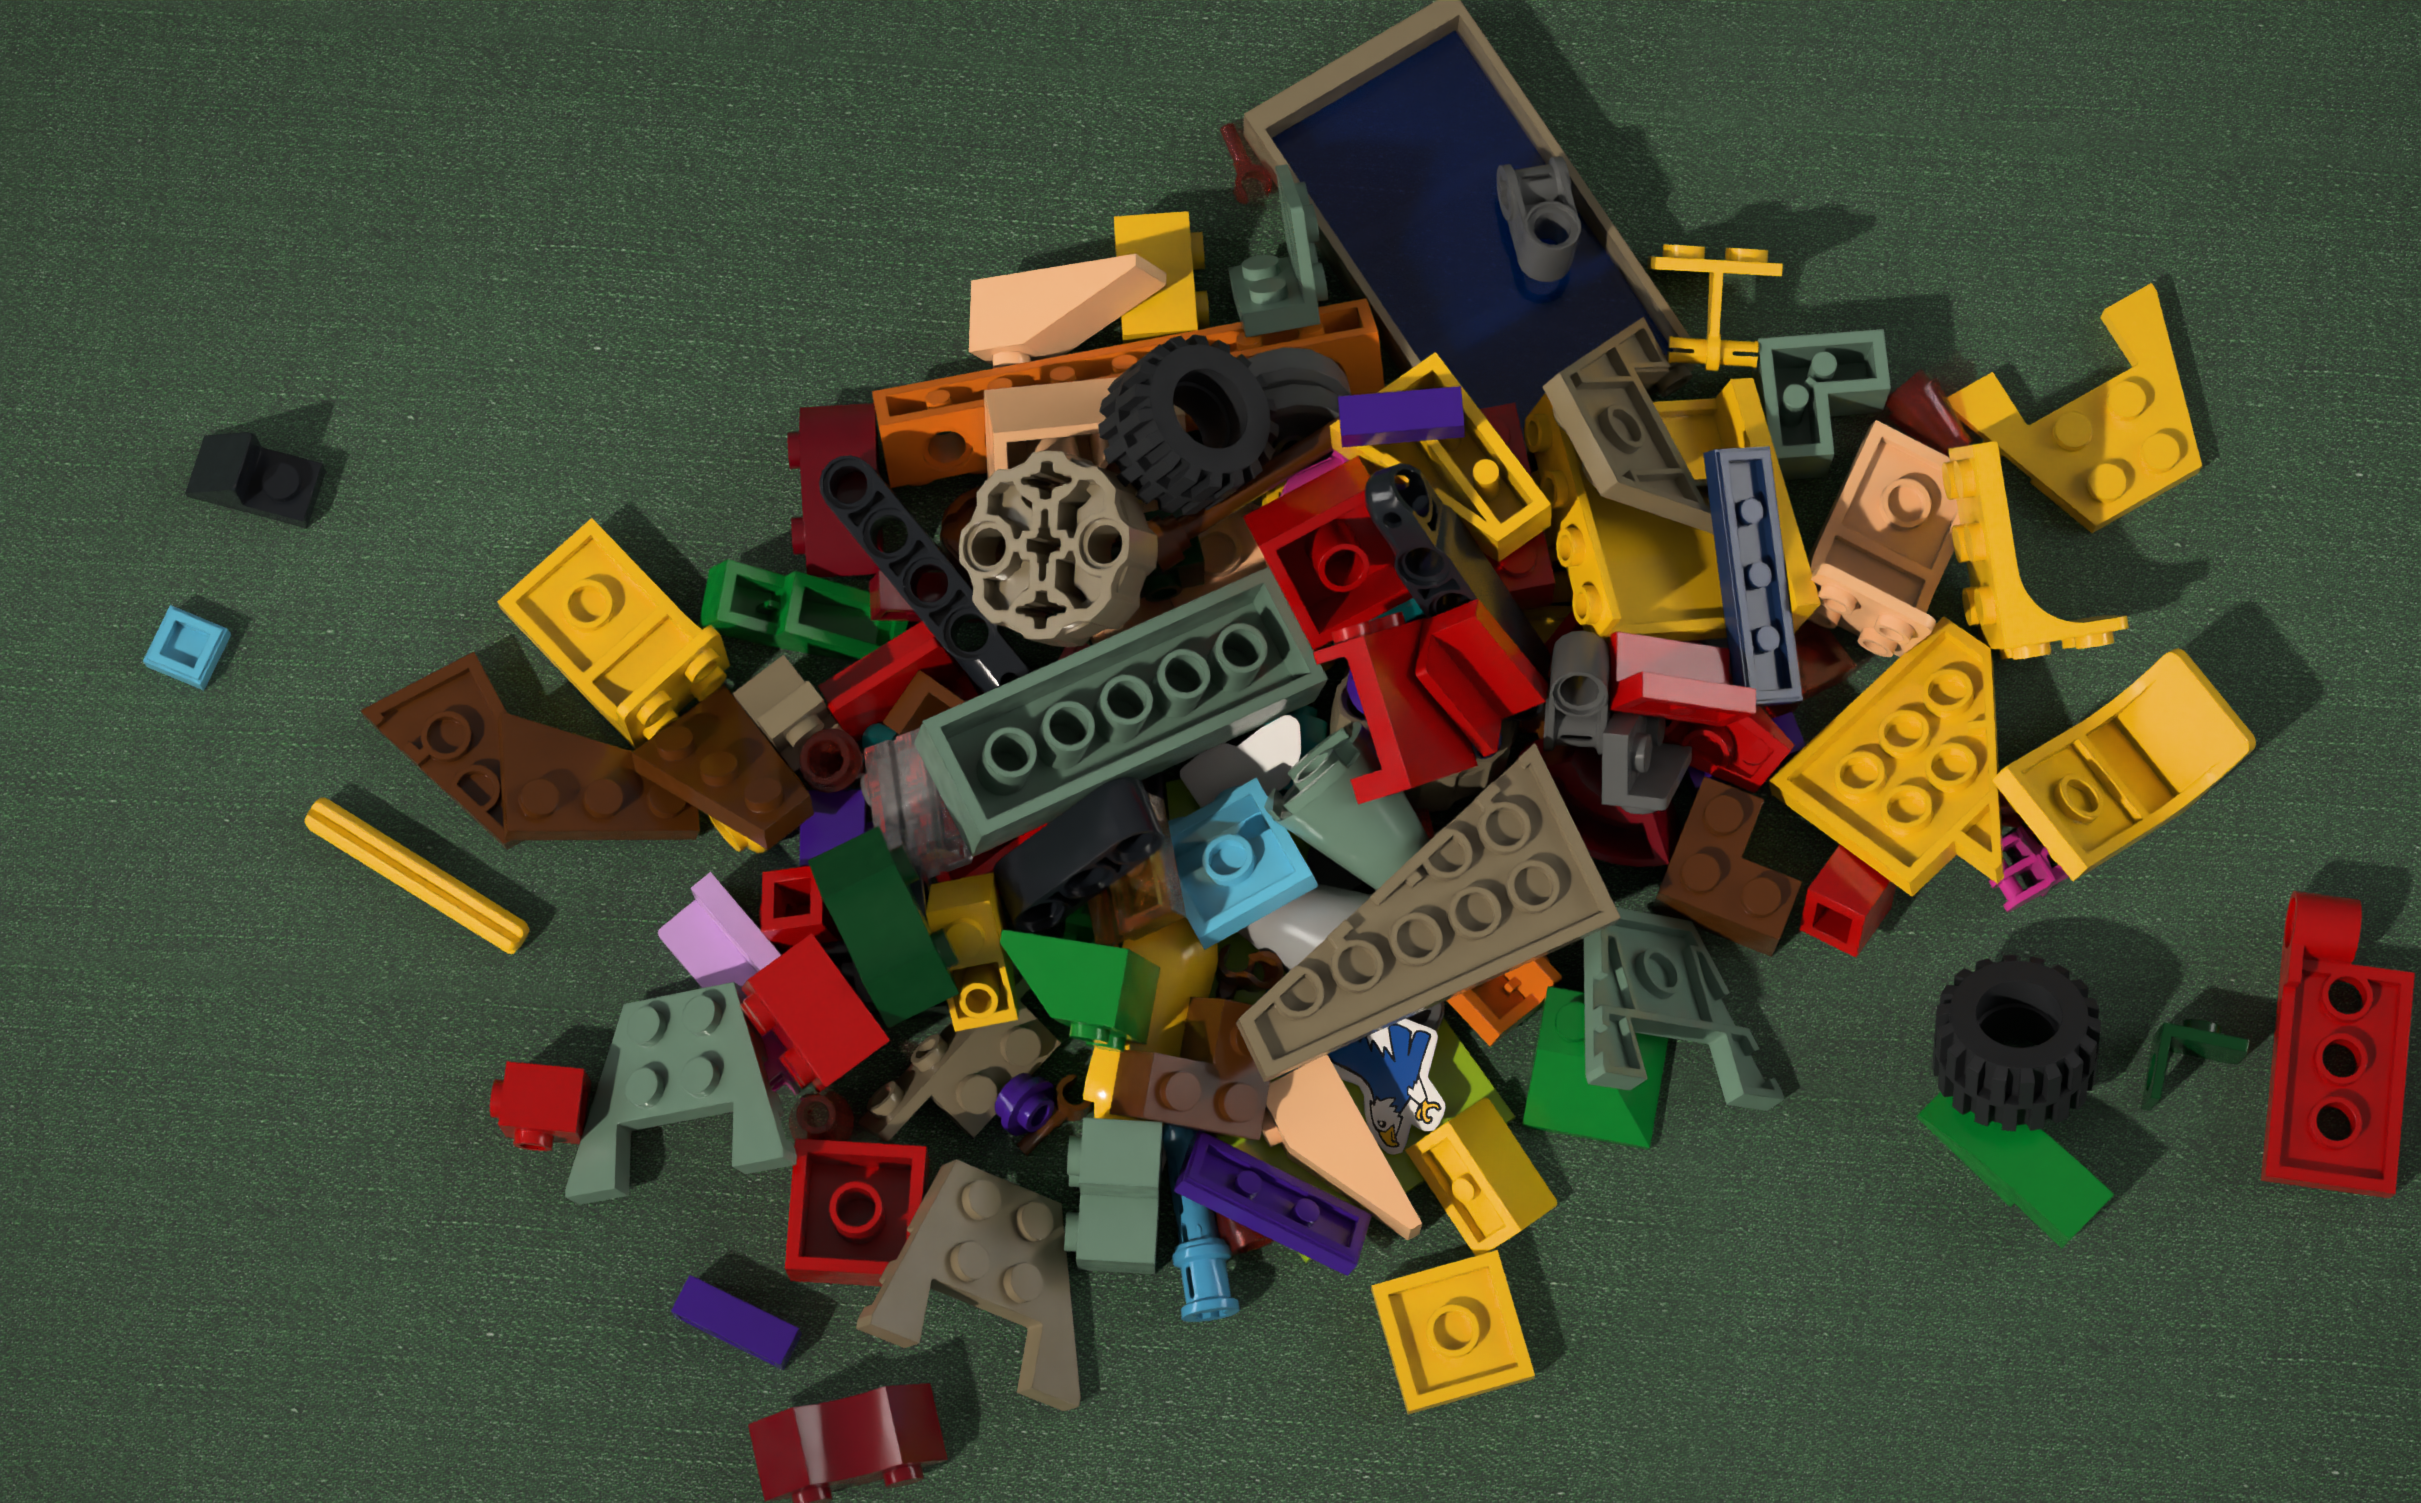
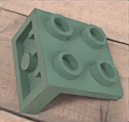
[1227,164,1328,337]

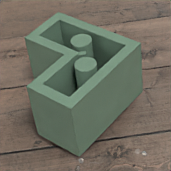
[1751,329,1891,480]
[1064,1117,1163,1274]

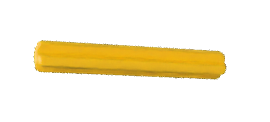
[304,797,530,954]

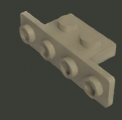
[859,961,1061,1142]

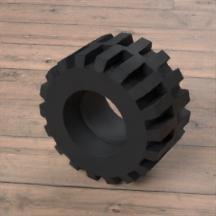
[1098,335,1279,515]
[1932,955,2101,1131]

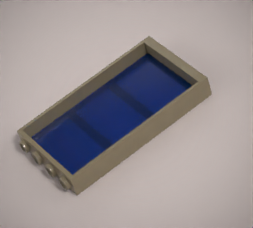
[1243,0,1695,473]

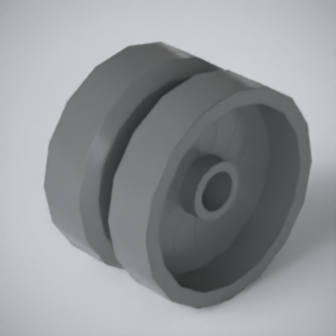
[1248,347,1351,507]

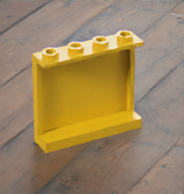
[1524,378,1821,647]

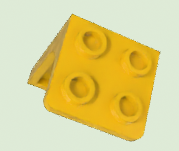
[1942,441,2129,660]
[497,518,730,750]
[1992,648,2256,881]

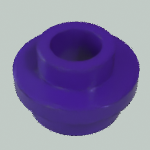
[995,1073,1055,1136]

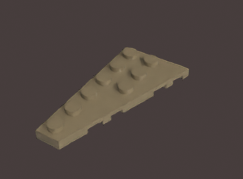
[1236,743,1621,1083]

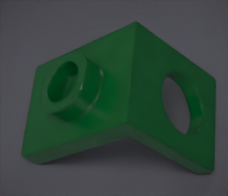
[2141,1019,2250,1111]

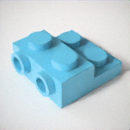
[1152,777,1318,950]

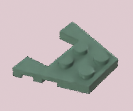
[1584,907,1784,1111]
[565,982,797,1205]

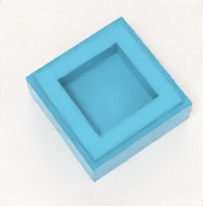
[143,605,231,691]

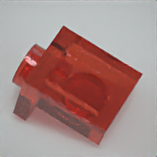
[1763,621,1857,719]

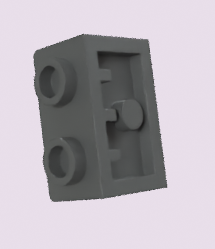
[1602,711,1692,814]

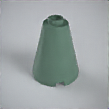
[1264,721,1430,890]

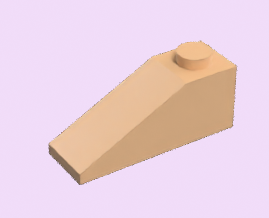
[969,254,1167,368]
[1261,1055,1422,1240]

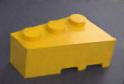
[1330,352,1551,562]

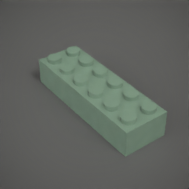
[914,566,1328,857]

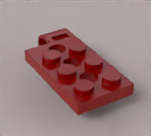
[2261,891,2415,1199]

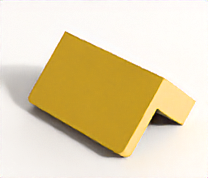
[1405,1097,1557,1256]

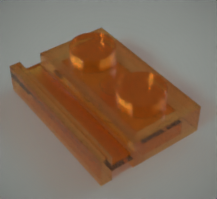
[1088,793,1186,947]

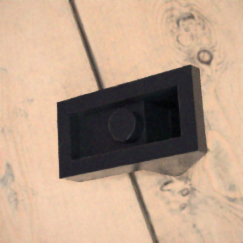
[185,432,326,528]

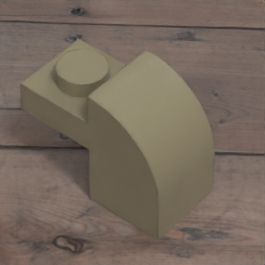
[733,655,846,773]

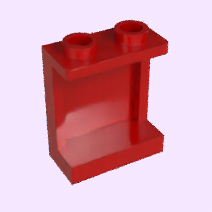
[1313,611,1478,805]

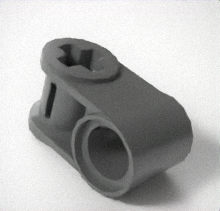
[1497,156,1581,282]
[1543,631,1611,754]

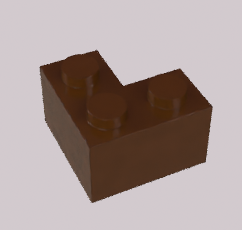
[1652,776,1802,957]
[1109,997,1270,1140]

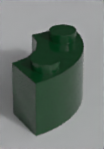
[808,826,960,1028]

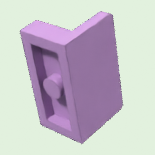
[658,872,781,988]

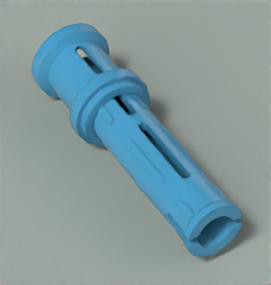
[1163,1125,1240,1322]

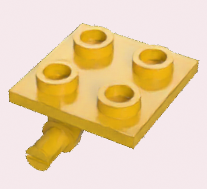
[1647,244,1783,371]

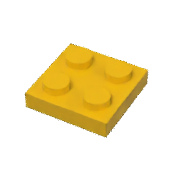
[1371,1250,1535,1415]

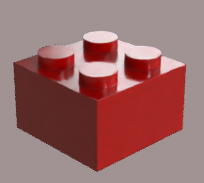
[1243,456,1413,650]
[740,933,890,1093]
[785,1138,930,1287]

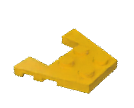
[1942,283,2202,533]

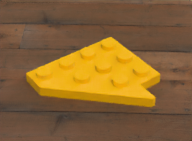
[1769,616,2004,897]

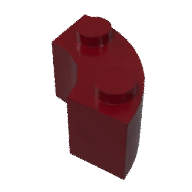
[787,403,884,577]
[1516,739,1682,867]
[748,1383,948,1503]

